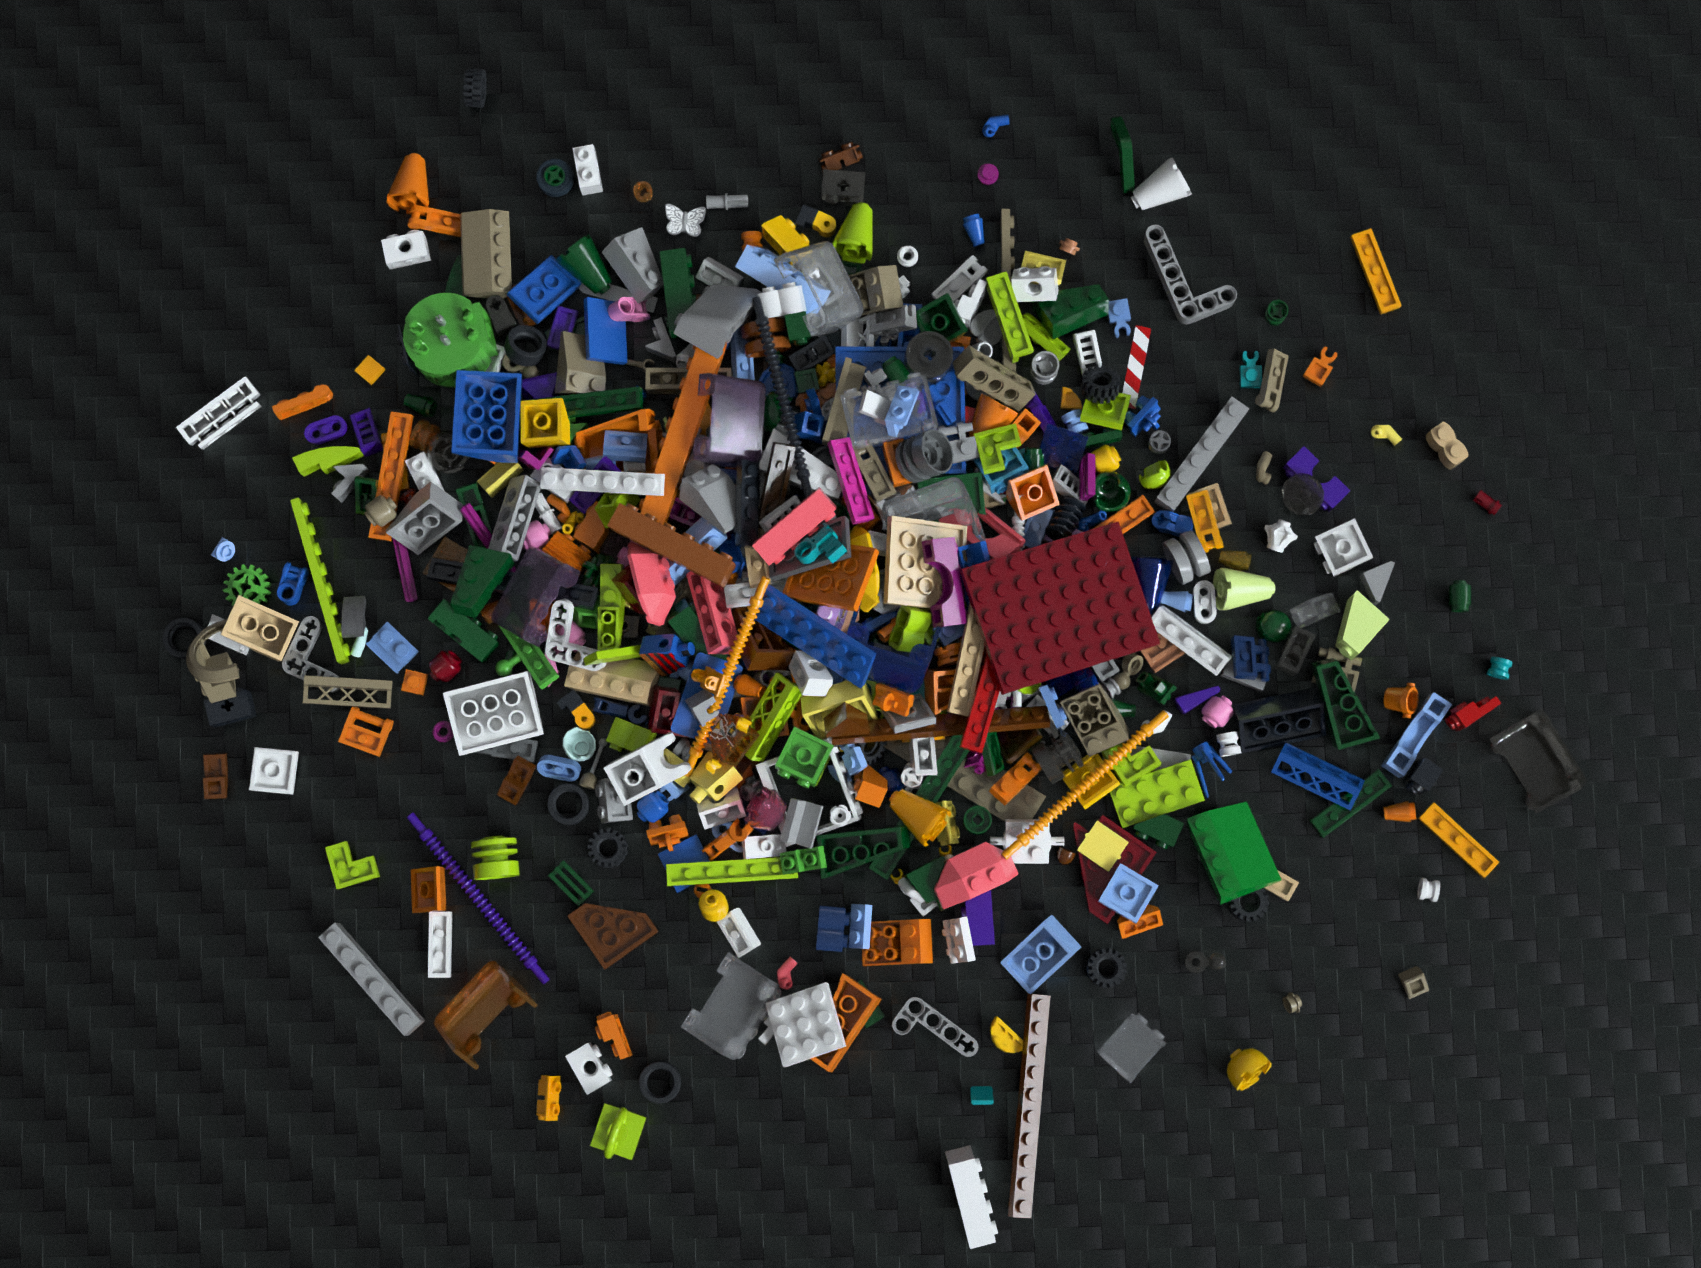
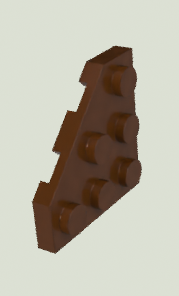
[568,903,659,970]

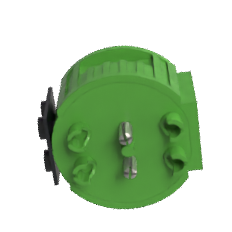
[397,293,499,388]

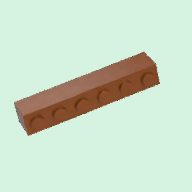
[607,503,736,588]

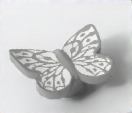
[665,204,706,237]

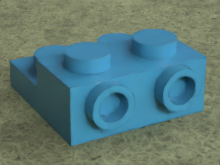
[973,447,1029,494]

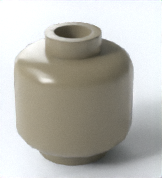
[364,495,397,527]

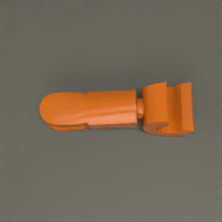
[701,818,754,861]

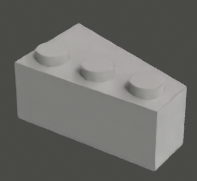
[602,227,664,303]

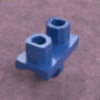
[1124,396,1161,437]

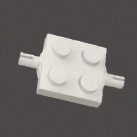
[990,819,1064,864]

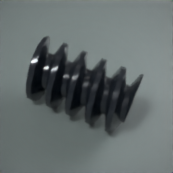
[1045,496,1086,541]

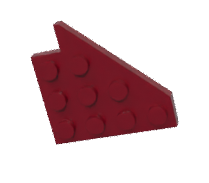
[1073,815,1157,924]

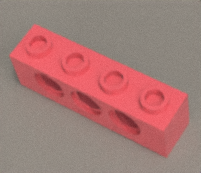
[686,571,737,655]

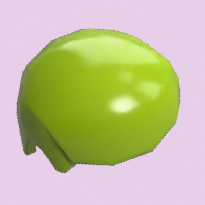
[1139,460,1171,489]

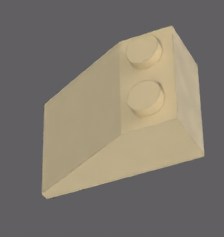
[220,595,299,662]

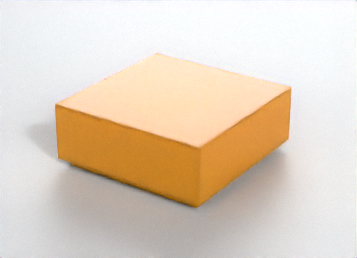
[355,355,385,385]

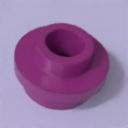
[433,721,454,742]

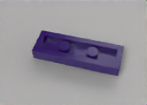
[569,456,621,514]

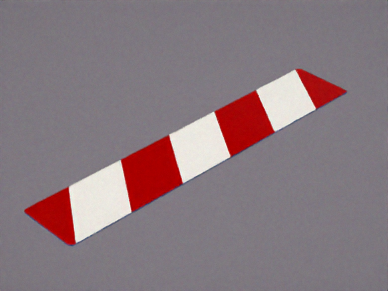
[1122,325,1151,409]

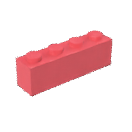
[752,487,836,566]

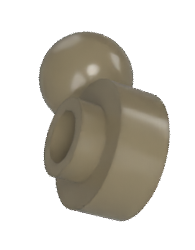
[503,354,539,379]
[1114,653,1143,690]

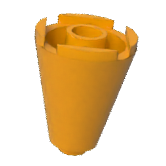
[889,789,951,846]

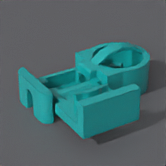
[794,523,847,564]

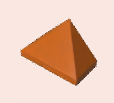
[1117,904,1163,939]

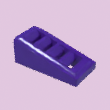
[350,408,383,457]
[1173,686,1221,715]

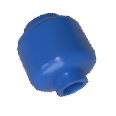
[637,791,669,823]

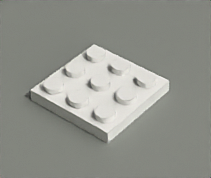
[765,982,846,1067]

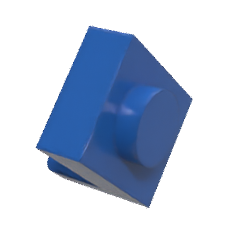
[551,445,587,469]

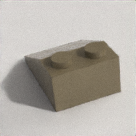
[555,331,606,395]

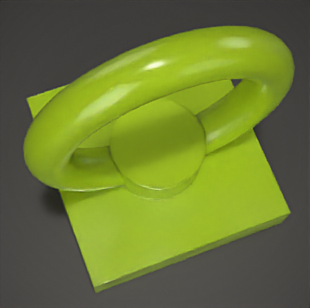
[590,1103,647,1160]

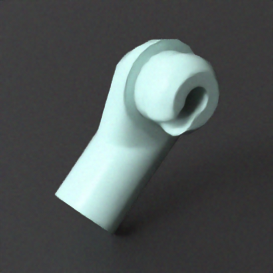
[350,627,368,657]

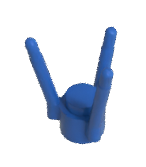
[1191,741,1232,798]

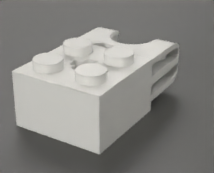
[604,732,692,806]

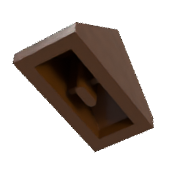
[824,702,869,737]

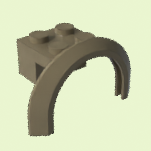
[186,619,239,703]

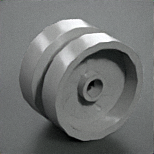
[1162,530,1211,585]

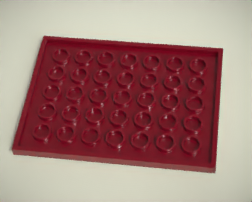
[959,522,1160,695]

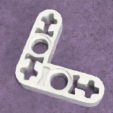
[545,599,607,671]

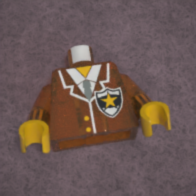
[704,713,760,774]

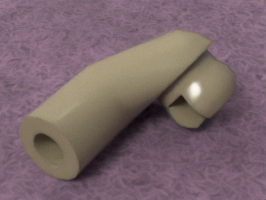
[1256,451,1272,485]

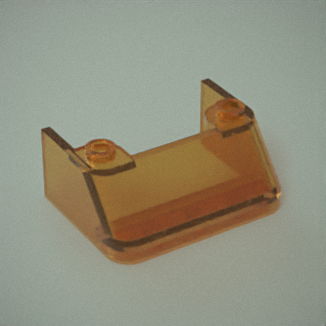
[434,961,538,1070]

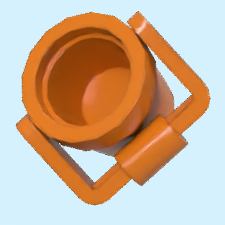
[1384,683,1419,719]

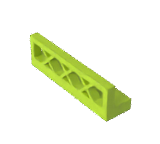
[986,271,1034,363]
[734,672,802,762]

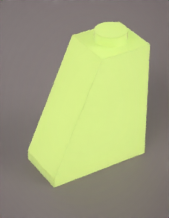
[1335,590,1390,661]

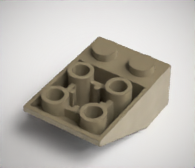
[835,265,903,318]
[1060,683,1129,757]

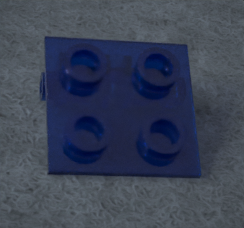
[1040,423,1089,475]

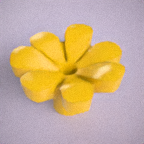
[815,362,835,387]

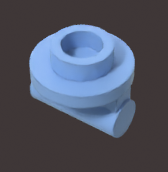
[211,537,235,562]

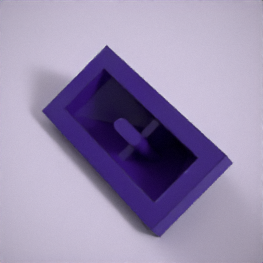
[522,372,559,400]

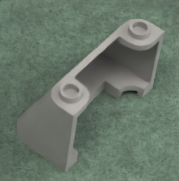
[674,284,763,359]

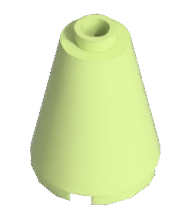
[1213,568,1275,611]

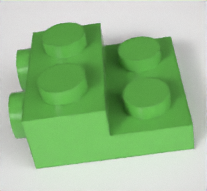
[775,727,834,788]

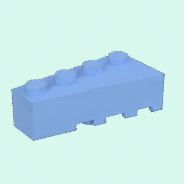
[735,245,830,314]

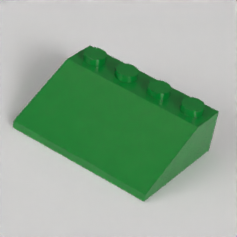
[1186,802,1282,904]

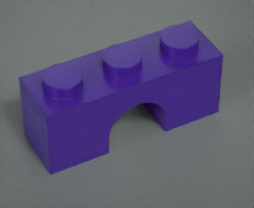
[1283,446,1351,512]

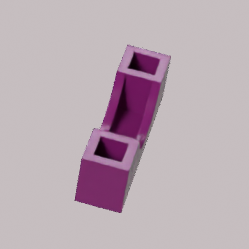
[922,537,967,628]

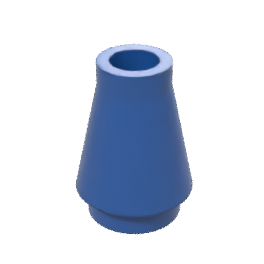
[962,214,985,247]

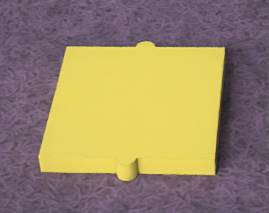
[1077,821,1129,872]

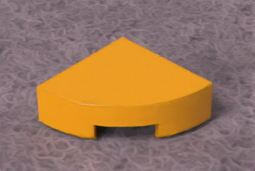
[1060,387,1082,410]

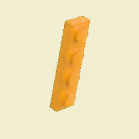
[1350,228,1402,315]
[1418,802,1499,878]

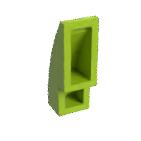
[292,446,364,477]

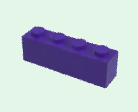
[961,890,995,946]

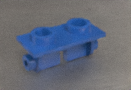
[717,533,746,578]

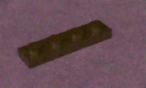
[758,442,796,528]

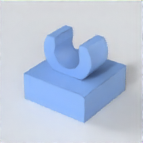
[660,781,690,801]

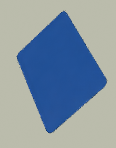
[671,652,743,745]

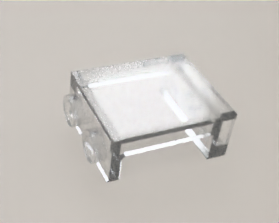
[1096,1013,1166,1083]

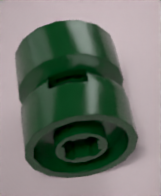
[963,806,992,836]

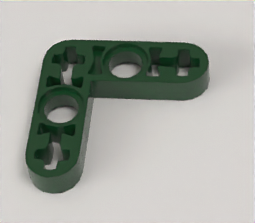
[1110,116,1135,193]

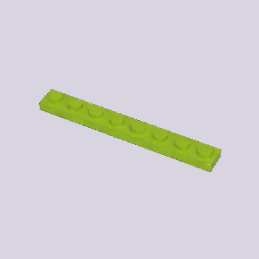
[290,498,351,665]

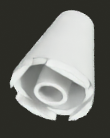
[1131,157,1192,210]

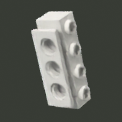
[176,376,262,450]

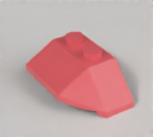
[627,542,676,626]
[934,842,1018,909]

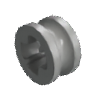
[1100,677,1121,699]

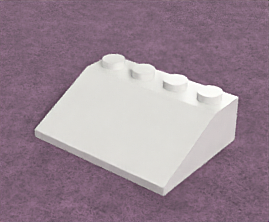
[443,671,544,756]

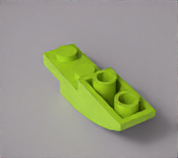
[598,564,625,650]

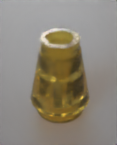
[1219,550,1252,572]

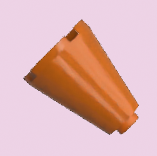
[387,153,429,214]
[967,393,1018,438]

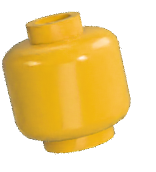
[1091,444,1121,473]
[698,889,729,922]

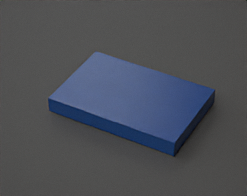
[507,255,581,324]
[584,297,627,365]

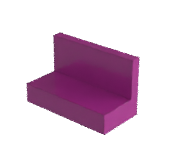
[518,447,553,470]

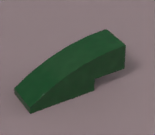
[456,482,493,548]

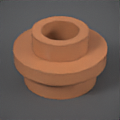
[1059,238,1080,256]

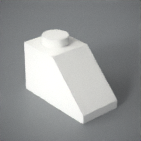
[909,737,937,776]

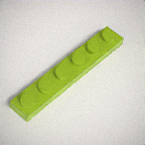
[666,857,798,886]

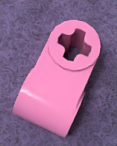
[608,297,650,322]

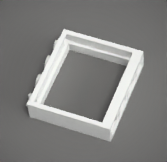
[756,737,863,847]

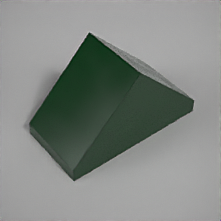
[355,476,378,515]

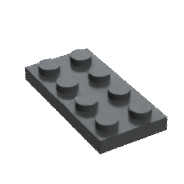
[769,516,851,581]

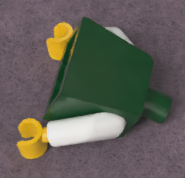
[890,845,953,911]

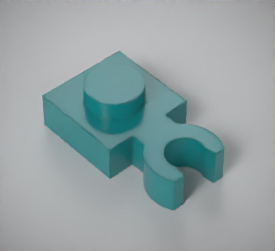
[1239,351,1262,388]

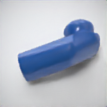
[982,114,1009,137]

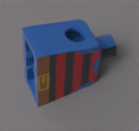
[639,634,695,676]

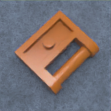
[338,706,394,757]

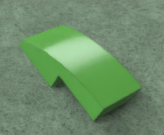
[779,846,827,875]

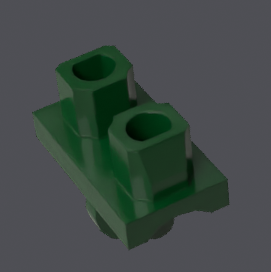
[581,553,615,593]
[1136,671,1177,705]

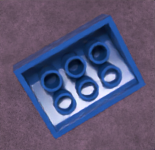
[451,370,522,463]

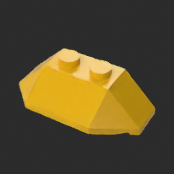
[850,525,880,612]

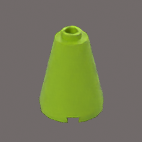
[831,202,873,264]

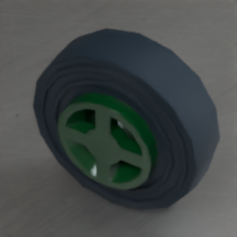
[536,159,574,197]

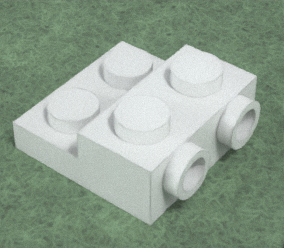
[954,279,987,330]
[1313,518,1373,576]

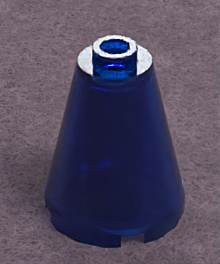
[1131,556,1173,615]

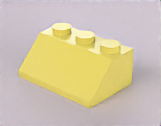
[801,680,878,739]

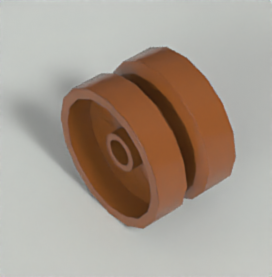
[740,317,791,358]

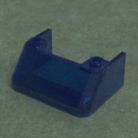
[846,603,941,693]

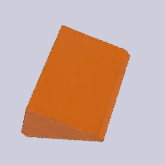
[1006,464,1060,521]
[411,866,446,913]

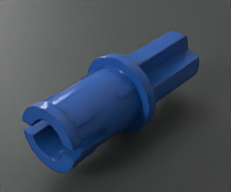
[923,384,956,426]

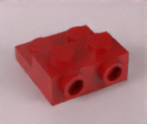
[1445,696,1501,732]

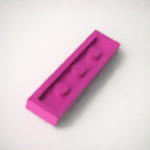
[827,437,875,525]

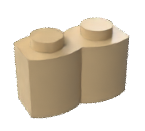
[1426,422,1468,470]

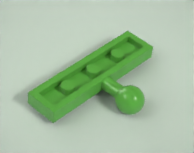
[495,612,559,689]

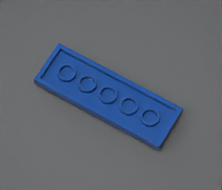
[754,584,877,689]

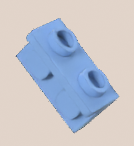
[885,385,919,437]

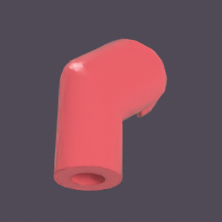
[777,957,798,990]

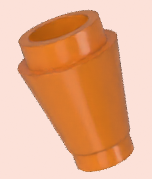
[734,674,766,698]
[1384,800,1416,822]

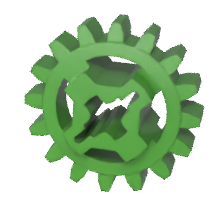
[223,564,272,606]

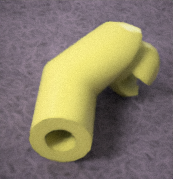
[1371,425,1402,446]

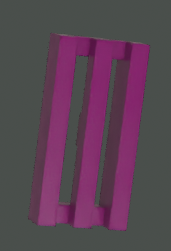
[1079,453,1095,501]

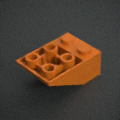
[862,919,933,966]

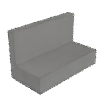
[780,798,823,849]

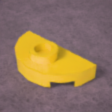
[990,1016,1023,1053]

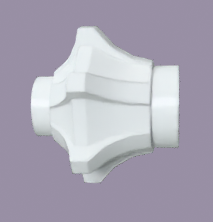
[1264,519,1298,552]

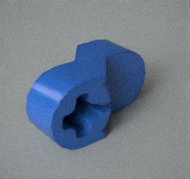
[1152,510,1196,537]

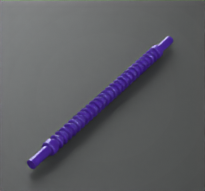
[407,813,550,985]

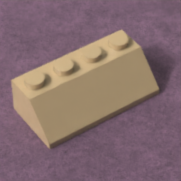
[564,651,660,707]

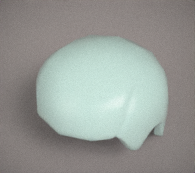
[563,727,596,761]

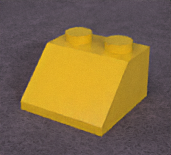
[761,215,810,266]
[521,398,570,448]

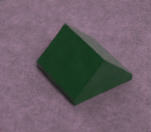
[916,293,968,347]

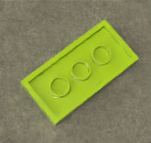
[1110,759,1205,828]

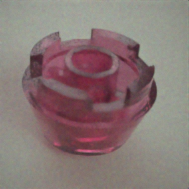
[744,787,787,831]

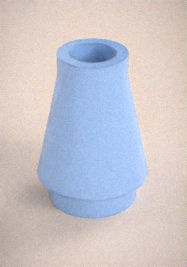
[1161,591,1194,612]

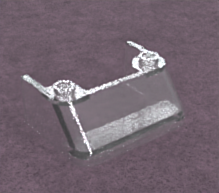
[882,477,986,541]

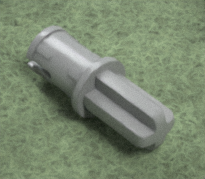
[706,193,748,210]

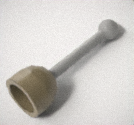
[579,738,607,790]

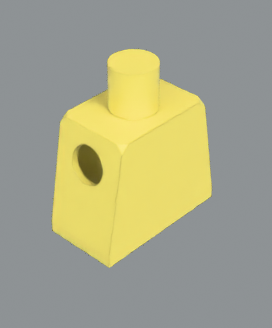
[689,751,743,804]

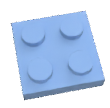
[1098,863,1158,924]

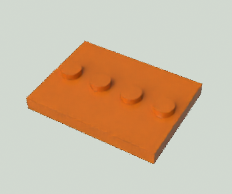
[782,545,879,612]

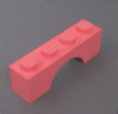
[939,508,1021,560]

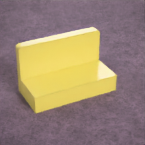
[477,462,524,498]

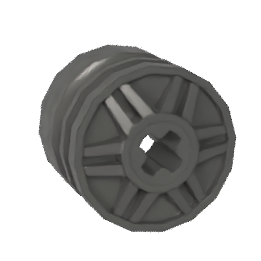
[895,429,954,483]

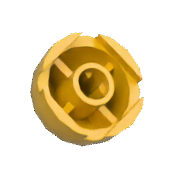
[1227,1048,1272,1091]

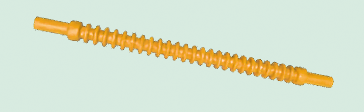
[685,576,770,777]
[1001,710,1169,860]

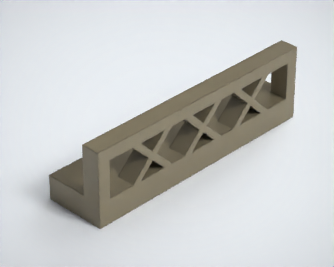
[822,357,866,446]
[303,675,392,709]

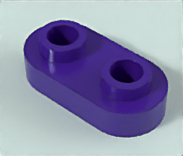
[304,415,347,445]

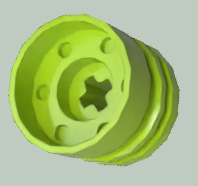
[471,836,520,880]

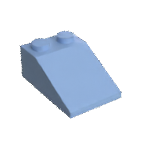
[1000,915,1081,994]

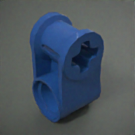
[277,562,309,606]

